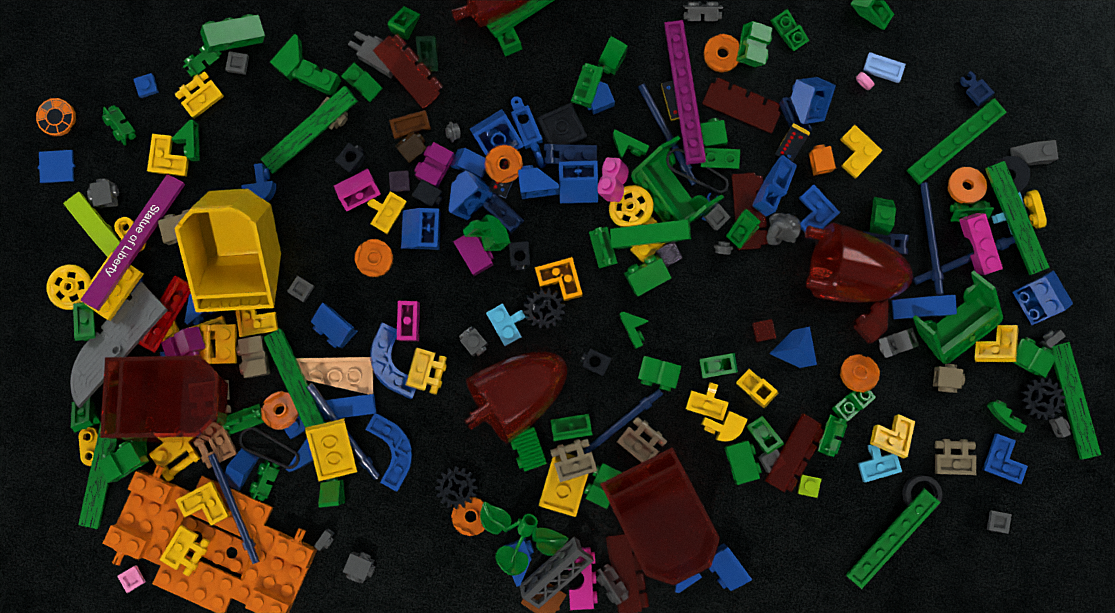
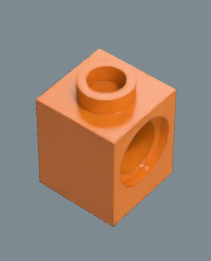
[809,144,836,175]

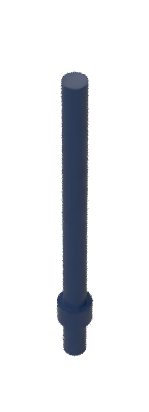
[638,84,697,186]
[920,183,944,296]
[913,236,1016,285]
[306,383,380,480]
[576,388,663,456]
[208,453,260,564]

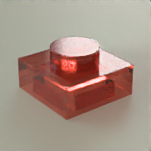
[752,319,776,342]

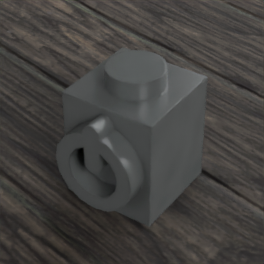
[87,179,119,209]
[459,326,488,356]
[343,552,376,583]

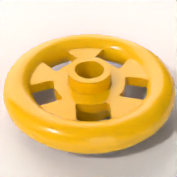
[609,185,653,228]
[47,264,91,310]

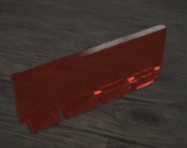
[372,33,443,109]
[702,78,781,134]
[732,173,768,250]
[765,414,824,492]
[606,534,649,613]

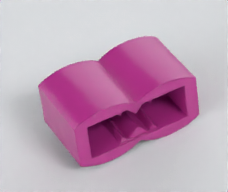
[598,157,629,202]

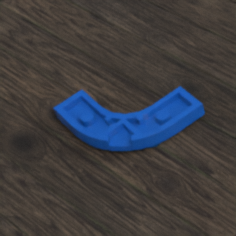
[370,323,416,399]
[365,413,412,492]

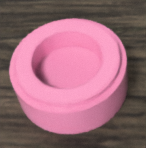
[856,72,875,90]

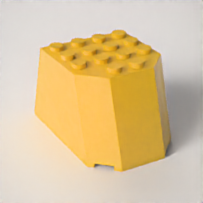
[174,189,281,312]

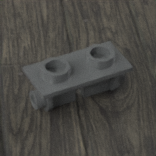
[683,2,723,21]
[596,564,629,605]

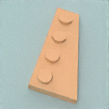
[296,357,374,395]

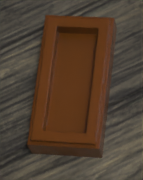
[389,110,431,139]

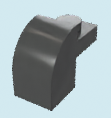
[878,328,919,358]

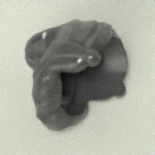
[766,213,801,245]

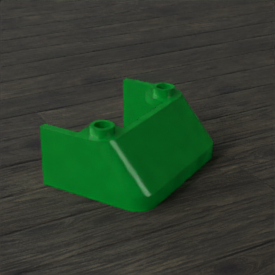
[632,136,724,223]
[913,271,1003,364]

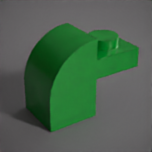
[463,215,510,251]

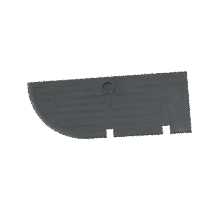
[70,282,168,408]

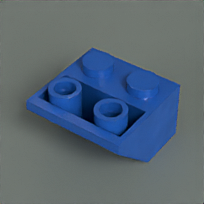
[559,161,598,204]
[401,208,441,250]
[1013,270,1073,325]

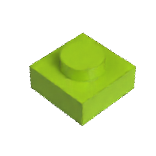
[797,474,821,498]

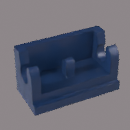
[779,97,812,131]
[483,194,524,234]

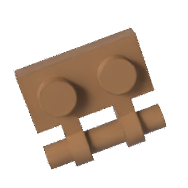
[192,419,238,469]

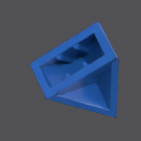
[769,327,817,368]

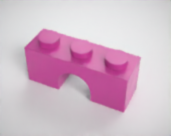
[959,213,1003,275]
[569,547,597,610]

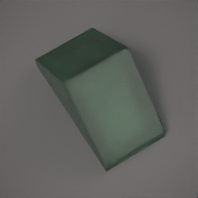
[416,36,438,72]

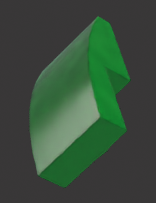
[770,9,810,51]
[832,391,876,422]
[987,400,1027,433]

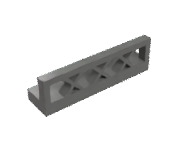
[520,537,594,609]

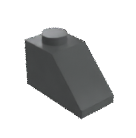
[1010,140,1058,166]

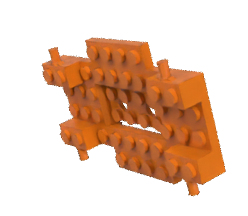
[102,465,317,613]

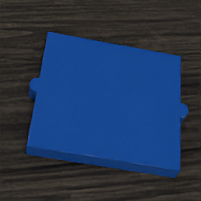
[38,150,76,183]

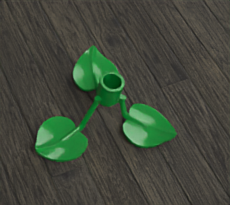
[480,501,569,576]

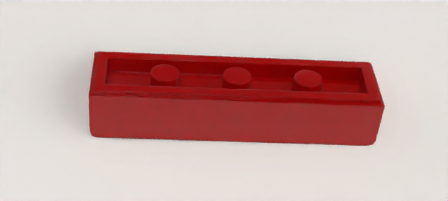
[138,276,191,353]

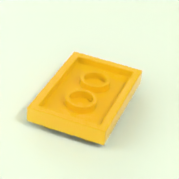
[78,252,144,321]
[305,419,357,481]
[539,453,588,517]

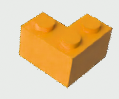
[535,257,583,301]

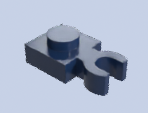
[960,71,995,106]

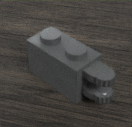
[348,31,403,78]

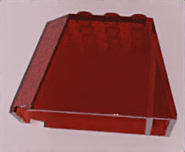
[100,356,228,443]
[601,448,720,585]

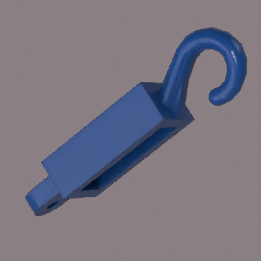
[511,96,546,168]

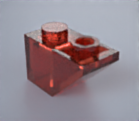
[853,300,889,344]

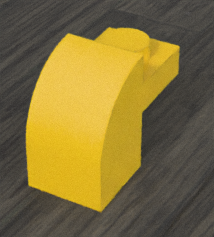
[736,369,778,408]
[701,411,748,441]

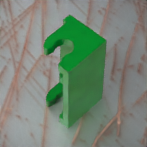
[571,63,603,108]
[551,414,592,441]

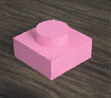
[117,565,146,593]

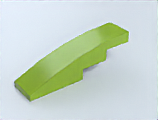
[63,192,121,257]

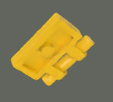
[175,71,224,119]
[405,348,447,394]
[160,525,210,576]

